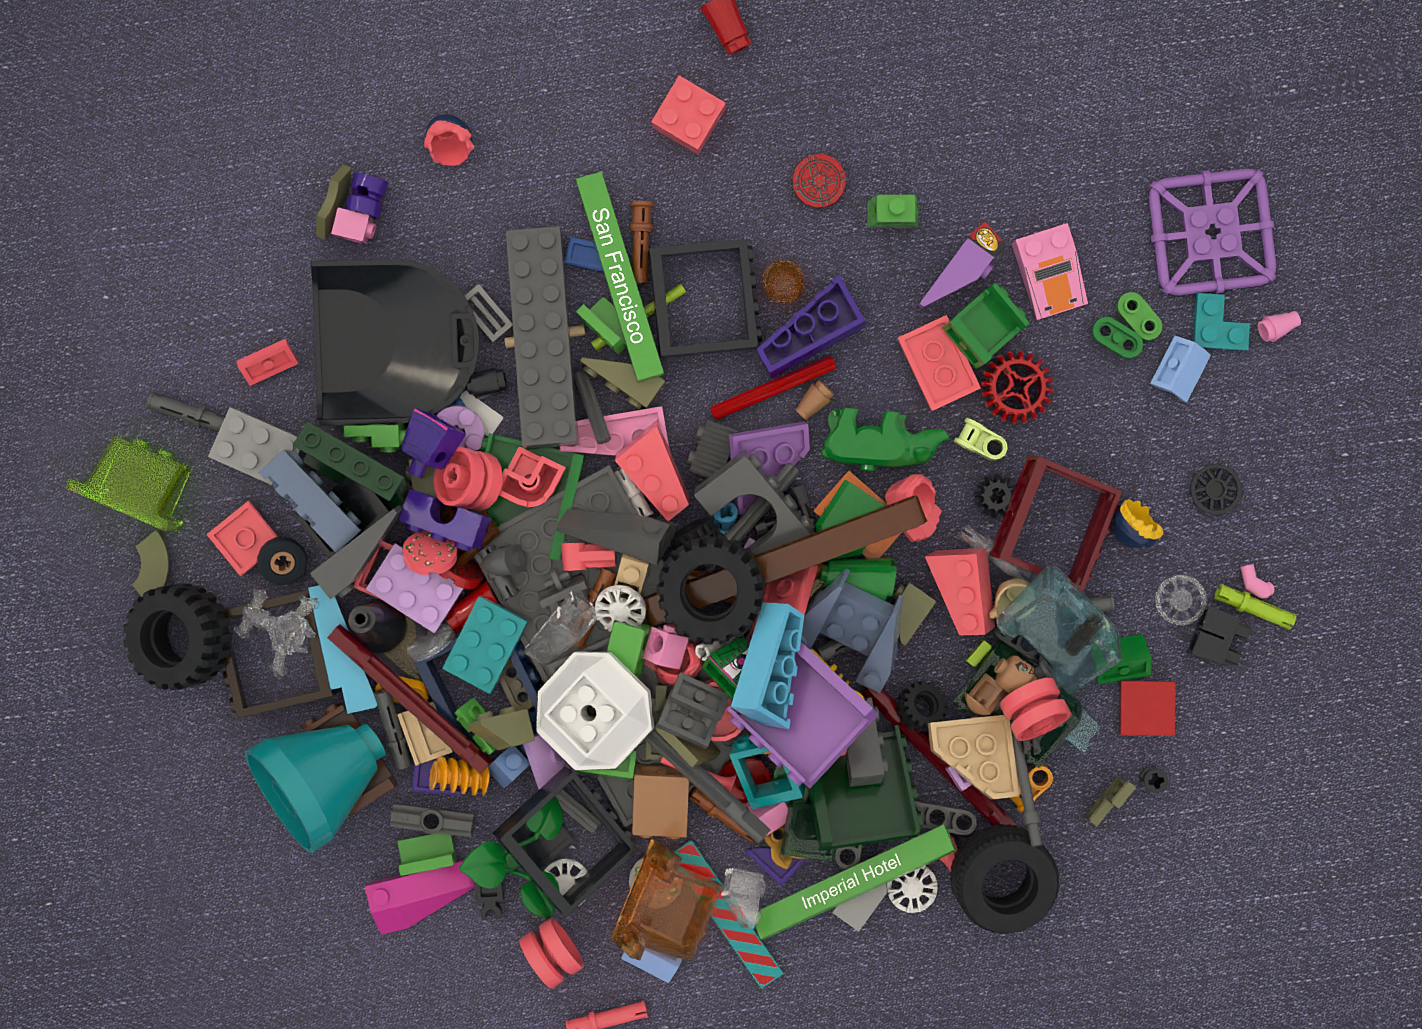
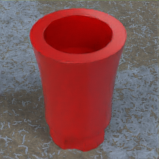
[700,0,752,56]
[446,580,502,633]

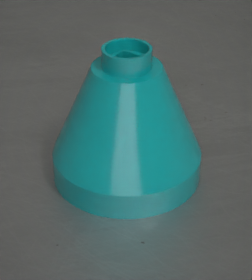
[245,724,385,854]

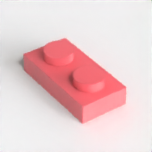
[237,338,299,386]

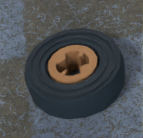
[257,537,307,585]

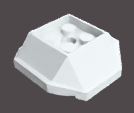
[536,651,655,770]

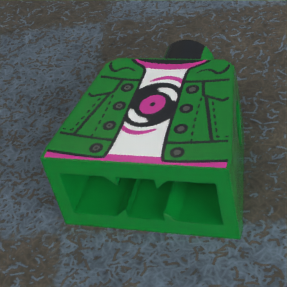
[702,637,750,700]

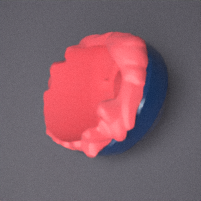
[424,114,475,166]

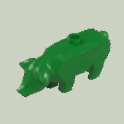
[821,408,950,472]

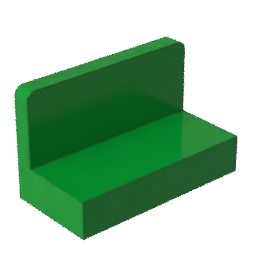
[1091,634,1152,685]

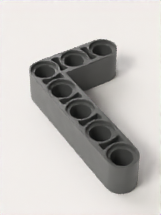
[834,799,976,869]

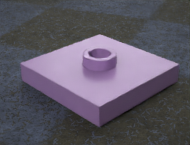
[523,734,579,789]

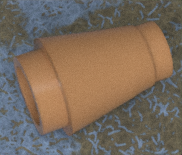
[795,380,835,420]

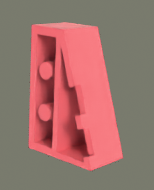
[615,420,689,521]

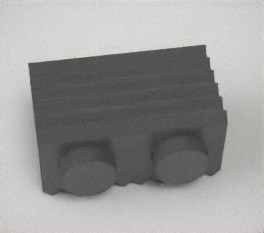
[686,420,738,478]

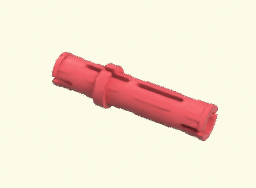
[565,1000,648,1029]

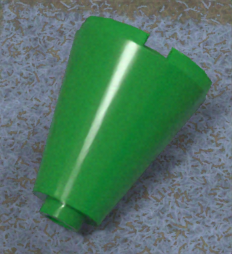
[820,558,897,601]

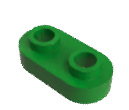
[1091,317,1143,359]

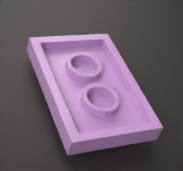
[366,543,464,633]

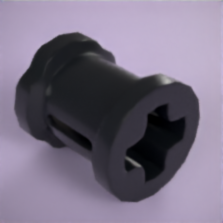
[1139,766,1168,793]

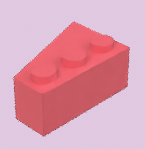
[925,548,995,635]

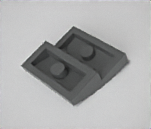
[655,672,729,749]

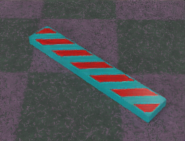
[669,839,784,989]

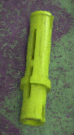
[1214,583,1297,630]

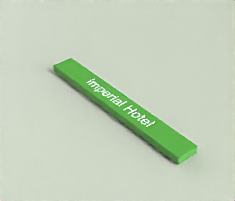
[751,825,956,940]

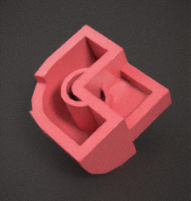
[498,446,566,507]

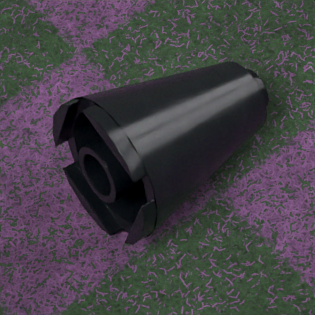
[348,599,407,653]

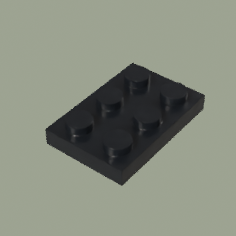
[296,477,392,558]

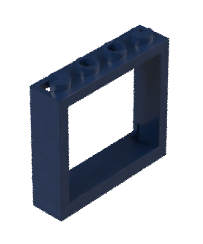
[413,638,540,748]

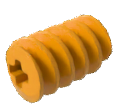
[429,756,490,796]

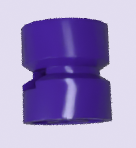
[345,173,389,219]

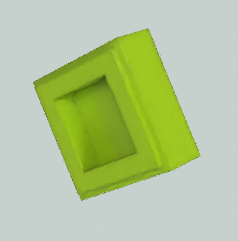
[964,639,991,667]

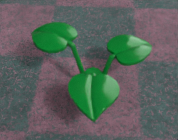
[459,796,563,919]

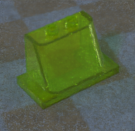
[65,435,192,532]

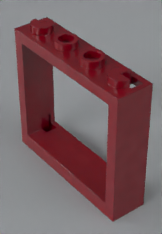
[989,454,1122,592]

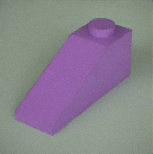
[917,238,994,309]

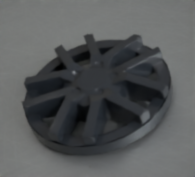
[1190,464,1242,515]

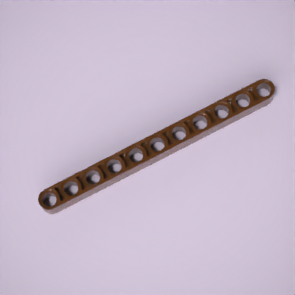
[643,495,927,626]

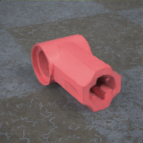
[561,542,616,571]

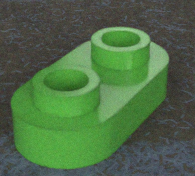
[1116,292,1162,341]

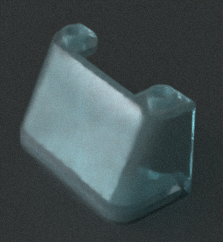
[998,564,1121,695]

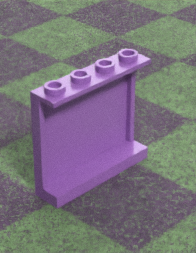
[727,642,879,788]

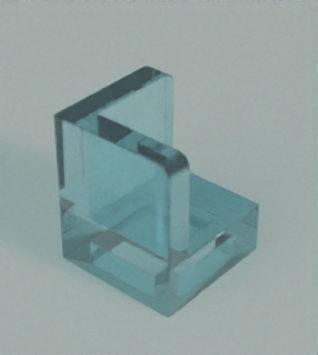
[1059,709,1100,753]

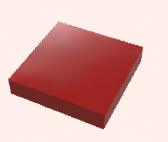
[1119,680,1175,736]

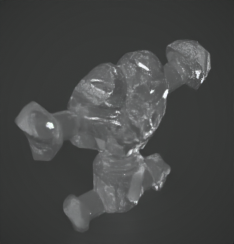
[234,589,319,678]

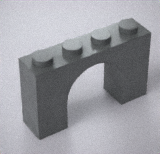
[694,449,814,556]

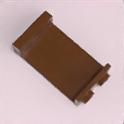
[299,702,398,816]

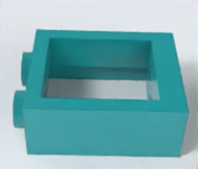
[729,735,806,809]

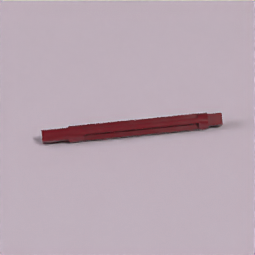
[327,624,492,773]
[862,688,1017,826]

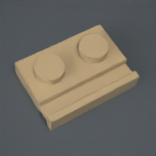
[397,702,454,766]

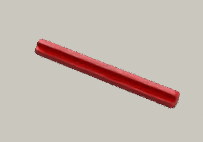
[710,356,836,420]

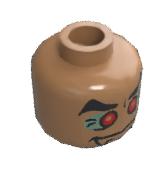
[994,655,1037,694]

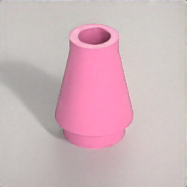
[1258,311,1301,342]

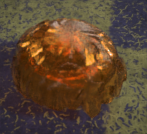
[762,259,805,305]

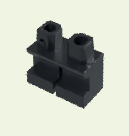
[1186,605,1251,665]

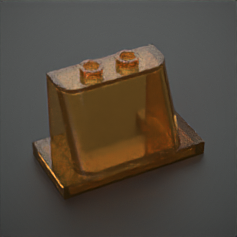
[610,839,722,961]

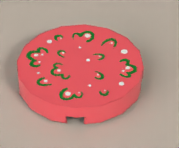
[402,530,457,575]

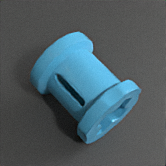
[714,502,738,536]

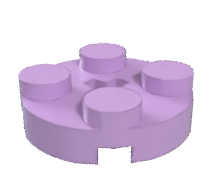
[436,405,484,451]

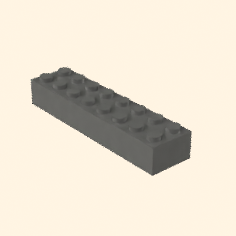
[506,226,579,450]

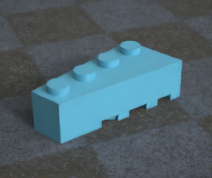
[731,602,804,729]

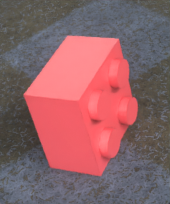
[651,76,726,155]

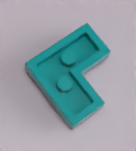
[1193,293,1250,351]

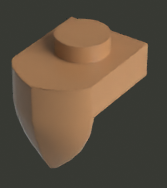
[965,673,1007,715]

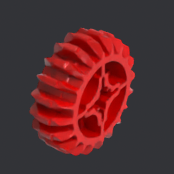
[980,351,1054,424]

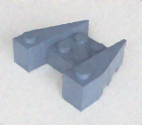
[801,569,903,693]

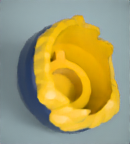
[1114,499,1163,548]

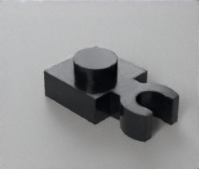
[474,881,504,920]

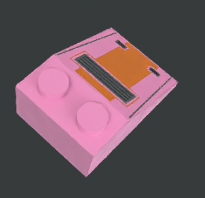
[1012,223,1088,320]

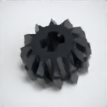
[973,473,1016,519]

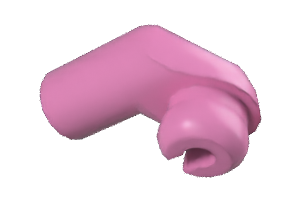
[1240,564,1275,599]

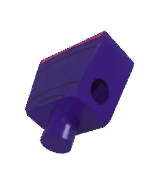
[401,408,466,478]

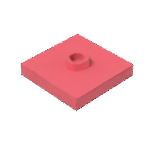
[206,501,279,576]

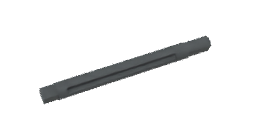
[645,723,771,844]

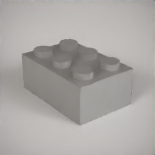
[208,407,305,485]

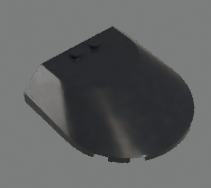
[310,259,479,426]

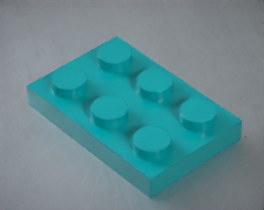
[442,596,529,694]

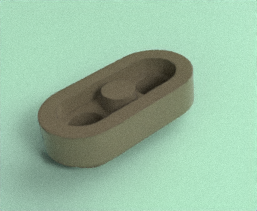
[499,659,533,710]

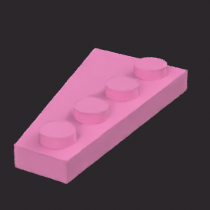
[560,406,669,456]

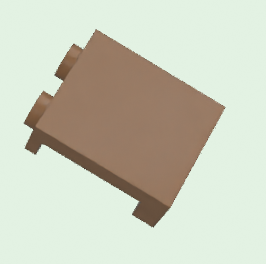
[632,764,689,839]

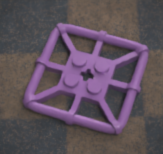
[1149,169,1276,295]

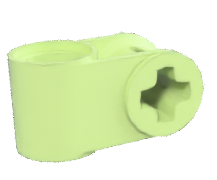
[953,418,1007,461]

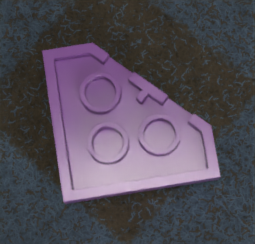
[729,421,810,515]

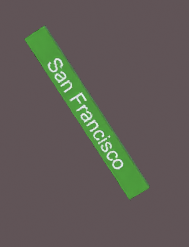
[576,172,664,383]

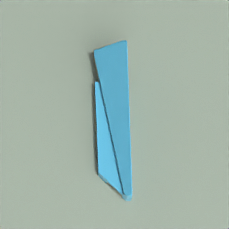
[308,585,377,714]

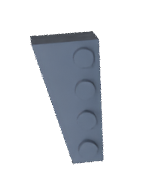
[258,450,362,553]

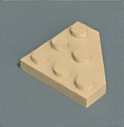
[927,715,1020,799]

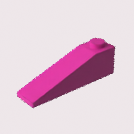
[365,860,475,935]

